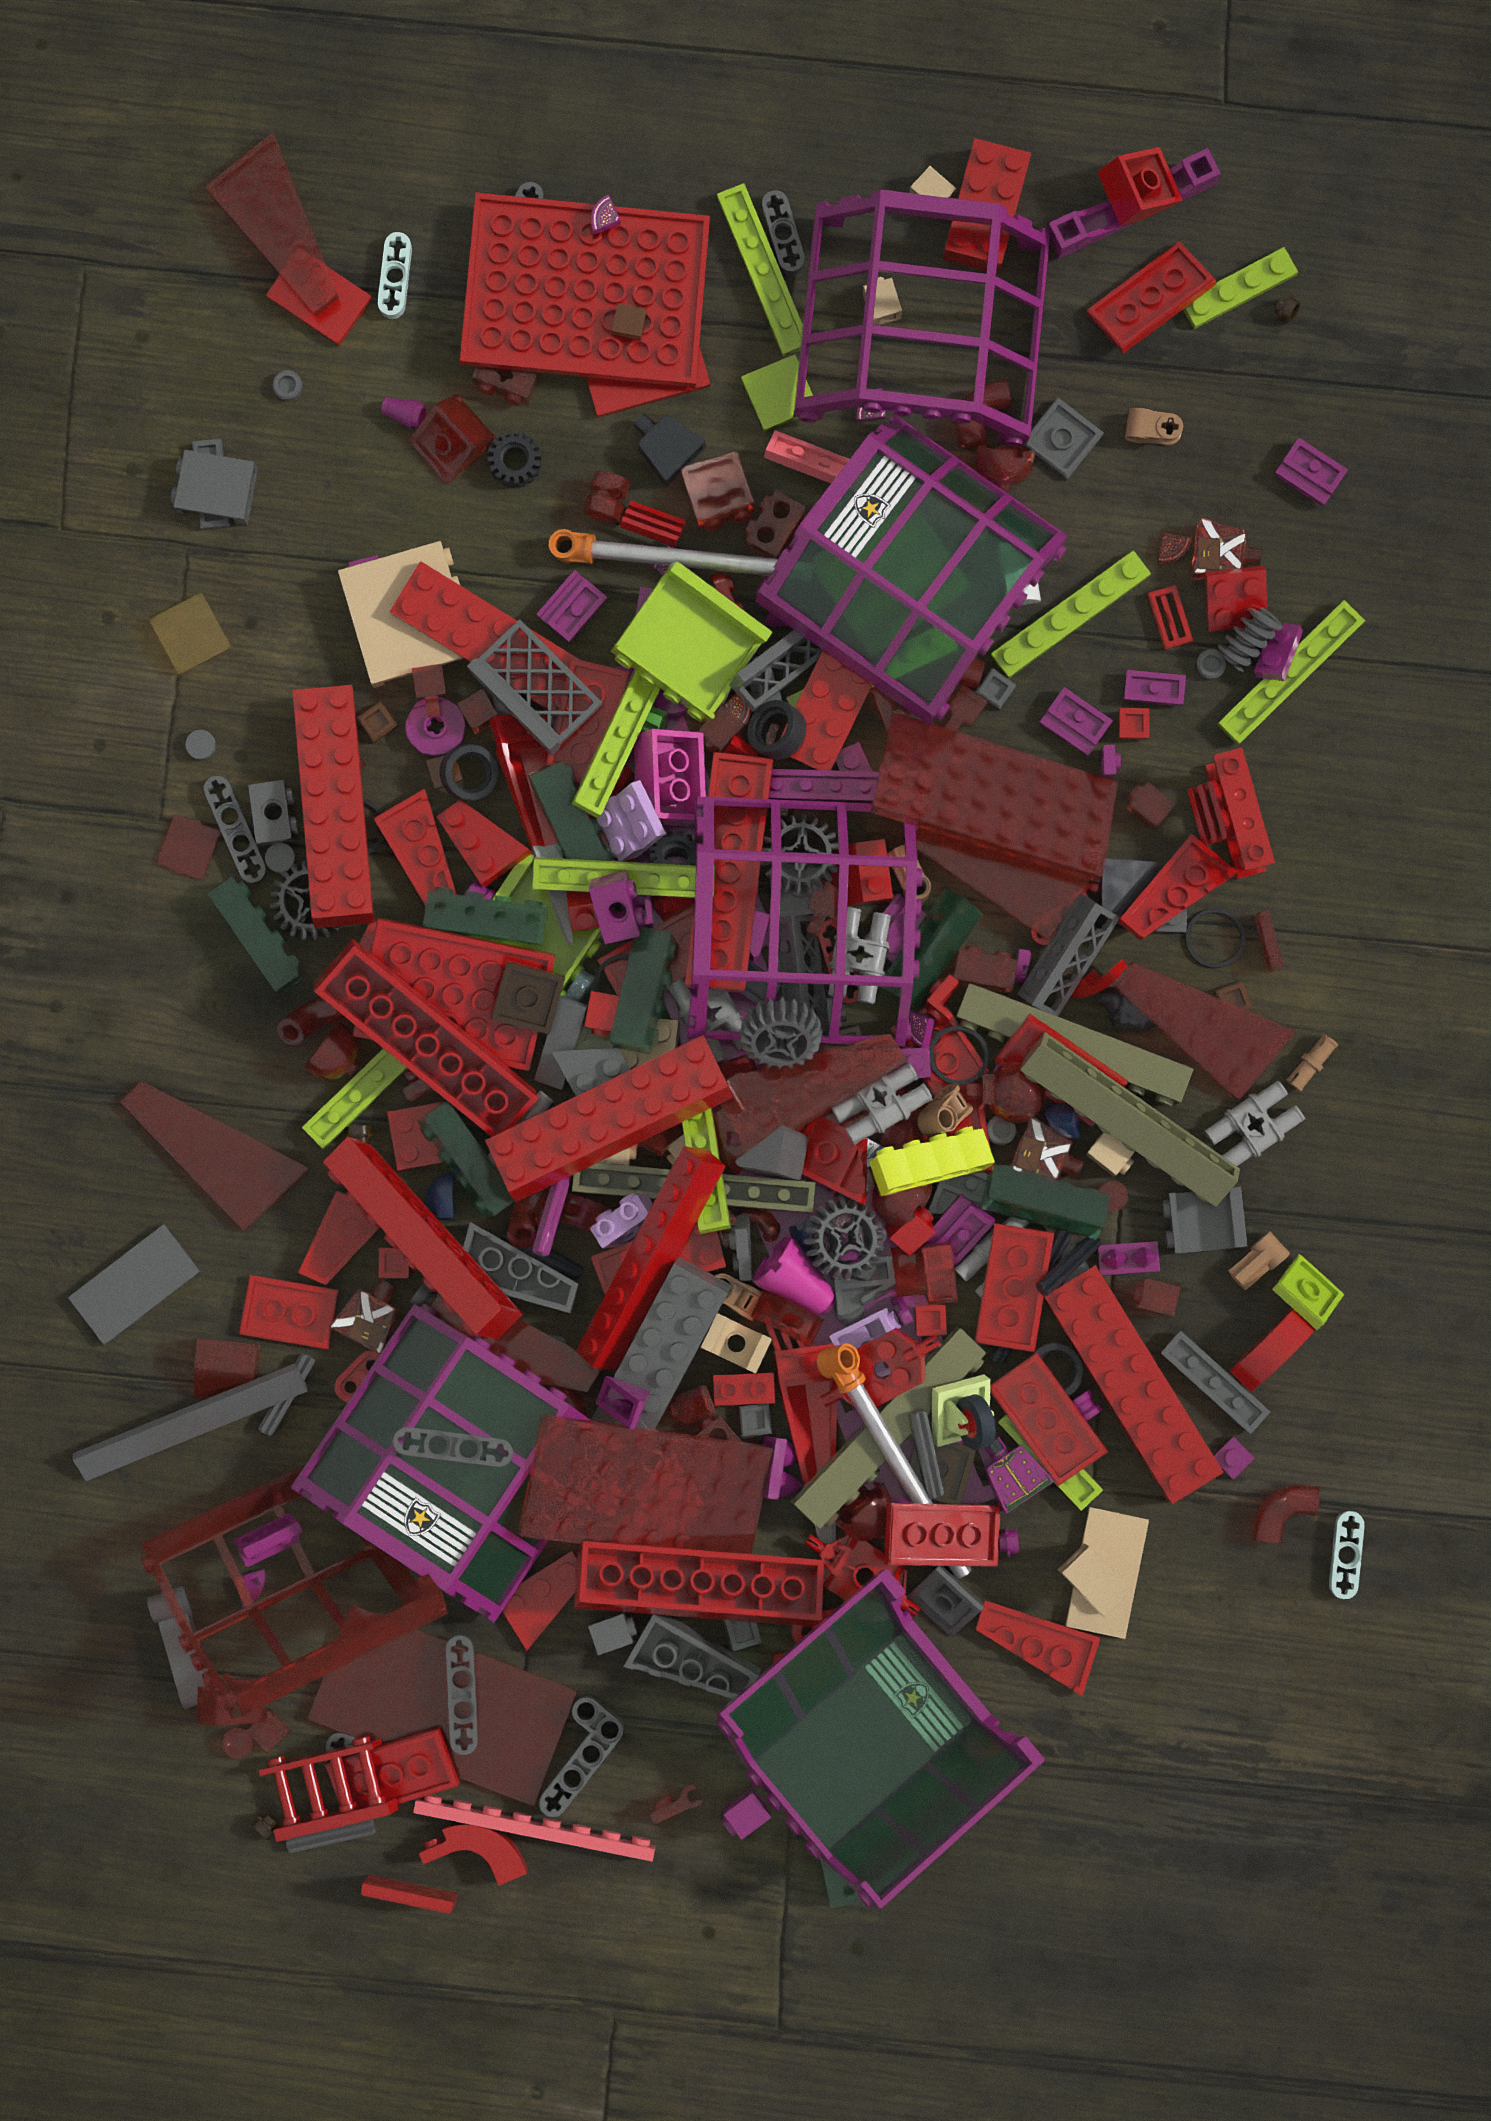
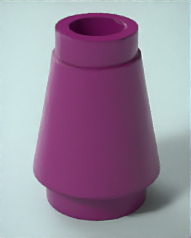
[381,397,427,429]

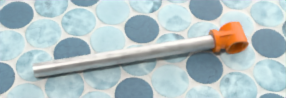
[549,529,813,580]
[817,1343,971,1578]

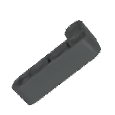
[147,1586,215,1709]
[539,1695,624,1817]

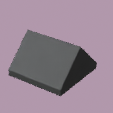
[735,1125,808,1181]
[908,1566,984,1638]

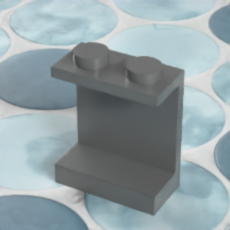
[171,450,258,526]
[1162,1186,1247,1254]

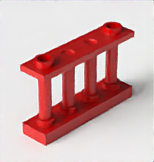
[1204,748,1275,880]
[258,1735,399,1842]

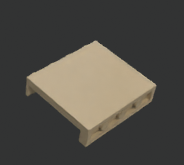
[338,541,463,688]

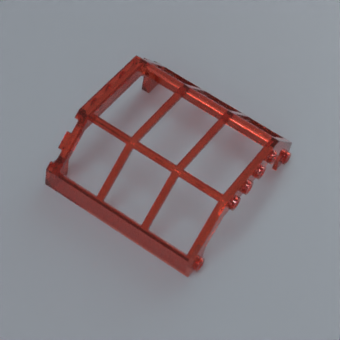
[140,1448,448,1719]

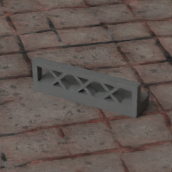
[729,609,829,712]
[1017,893,1120,1017]
[778,915,829,1034]

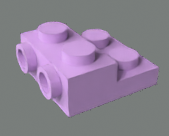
[596,780,666,862]
[590,1193,653,1248]
[829,1308,901,1377]

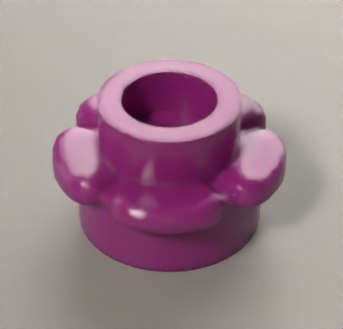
[999,1527,1020,1557]

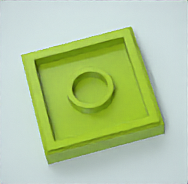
[741,354,813,432]
[1272,1254,1344,1330]

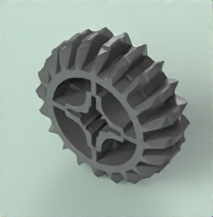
[761,814,839,895]
[270,861,340,941]
[740,997,822,1070]
[803,1198,885,1280]

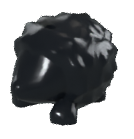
[1098,980,1164,1033]

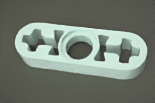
[378,232,412,319]
[1329,1511,1364,1599]

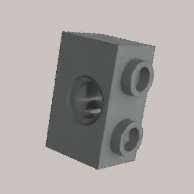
[248,780,299,847]
[588,1612,638,1655]

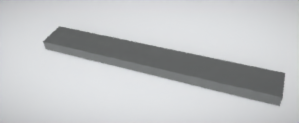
[73,1363,307,1481]

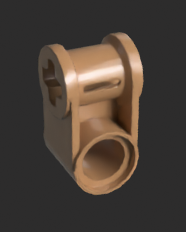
[1125,408,1183,446]
[917,1083,973,1136]
[714,1274,767,1321]

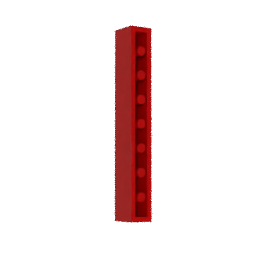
[576,1146,726,1371]

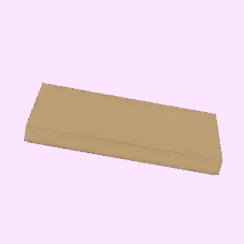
[1065,1507,1149,1639]

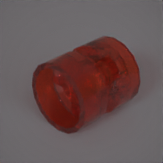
[583,471,631,523]

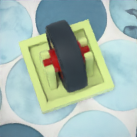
[932,1375,996,1450]

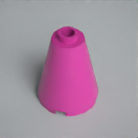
[752,1236,836,1316]

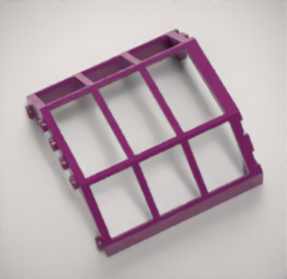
[793,190,1051,447]
[687,796,923,1047]

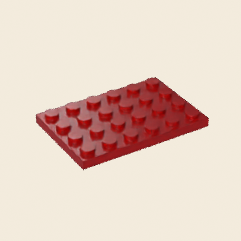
[352,918,555,1071]

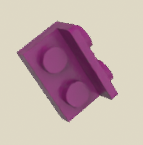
[234,1513,302,1567]

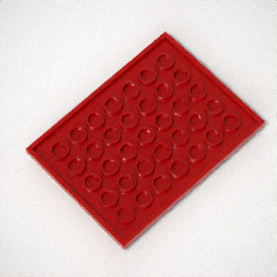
[460,193,710,388]

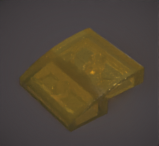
[149,592,231,675]

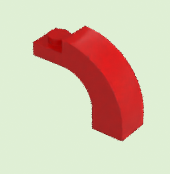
[1230,1307,1316,1392]
[419,1822,528,1886]

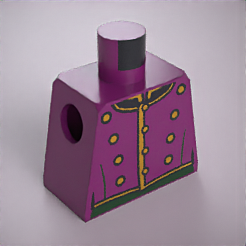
[983,1437,1054,1514]

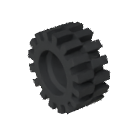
[488,430,542,488]
[648,831,699,866]

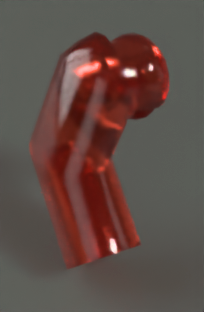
[742,1208,781,1242]

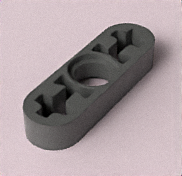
[762,190,805,276]

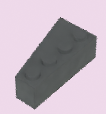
[463,1222,580,1314]

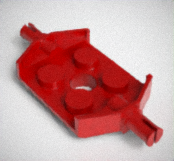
[820,1328,941,1407]
[804,1532,921,1620]

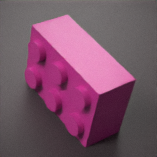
[634,729,706,827]

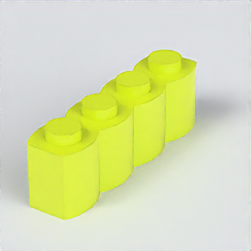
[869,1126,995,1196]

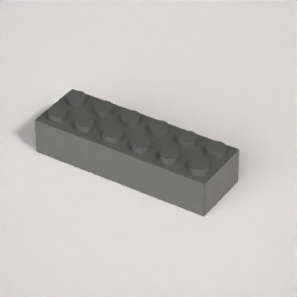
[591,1257,732,1449]

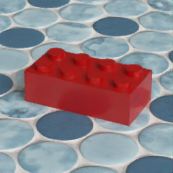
[943,138,1031,274]

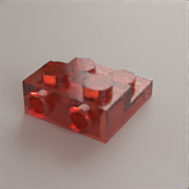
[680,451,755,531]

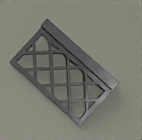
[467,619,603,756]

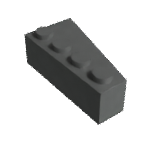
[623,1614,761,1702]

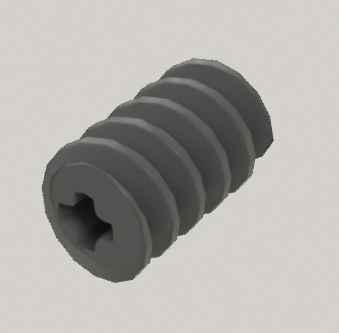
[1217,607,1283,672]

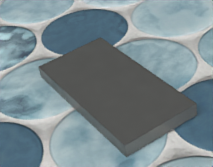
[68,1224,201,1345]

